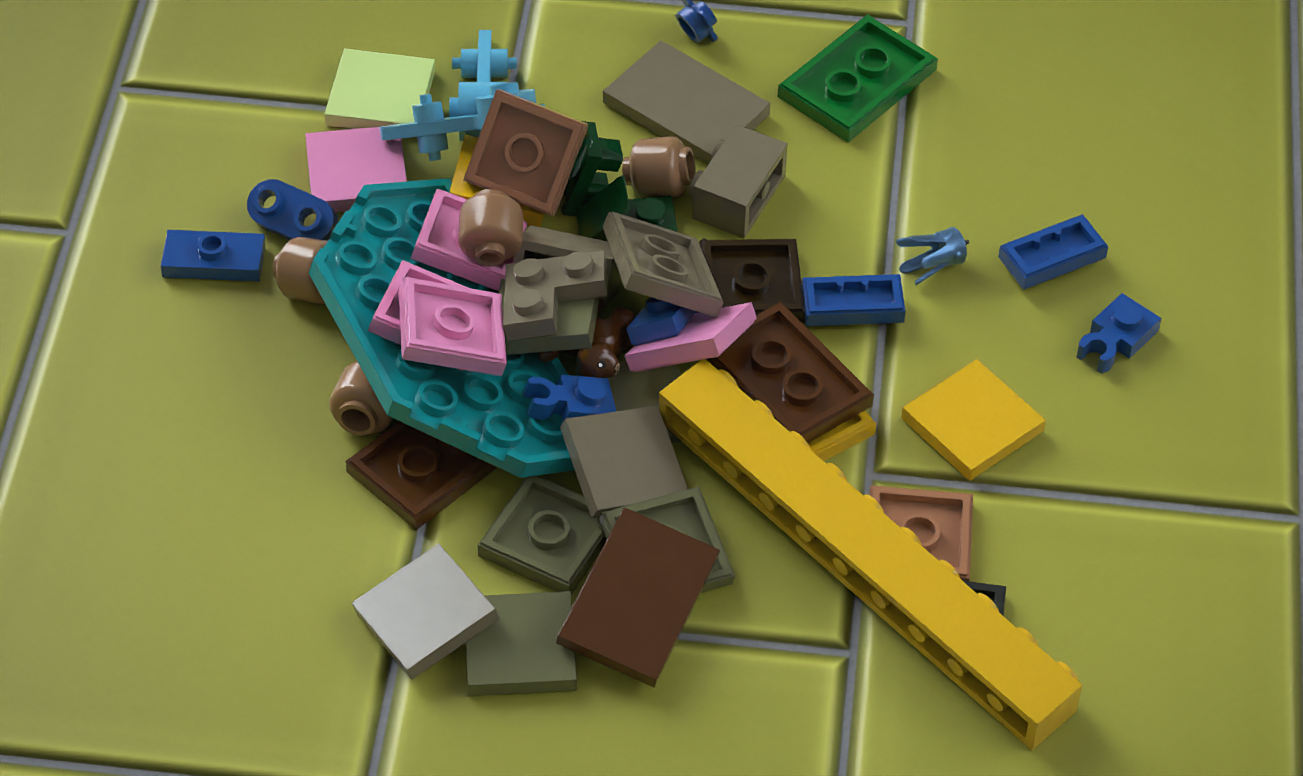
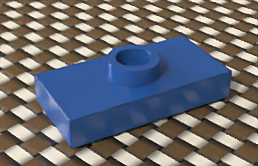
[998,214,1108,290]
[161,230,266,282]
[802,274,906,326]
[626,297,696,346]

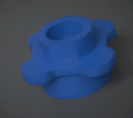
[675,0,718,43]

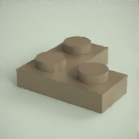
[503,250,608,341]

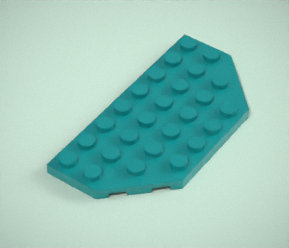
[309,178,575,478]

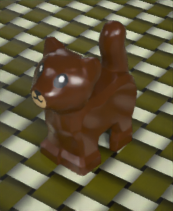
[537,299,635,378]

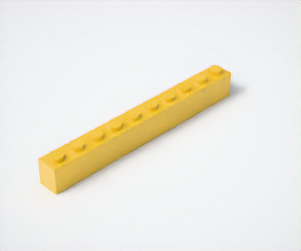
[659,359,1082,751]

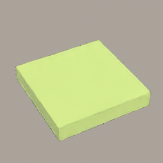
[324,48,435,129]

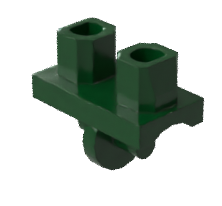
[562,121,623,216]

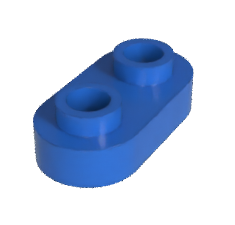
[247,179,339,241]

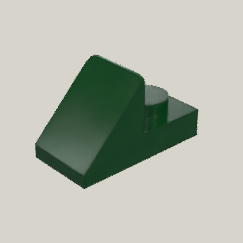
[576,175,678,242]

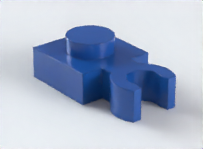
[1076,293,1162,374]
[522,374,616,422]

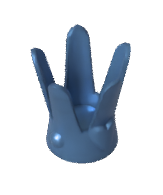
[896,227,969,285]

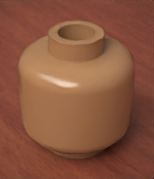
[622,136,696,199]
[458,189,523,266]
[273,237,328,304]
[329,361,393,436]

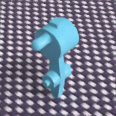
[449,30,517,141]
[379,82,545,161]

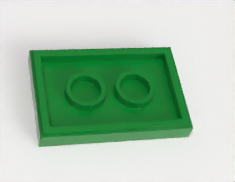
[777,14,938,143]

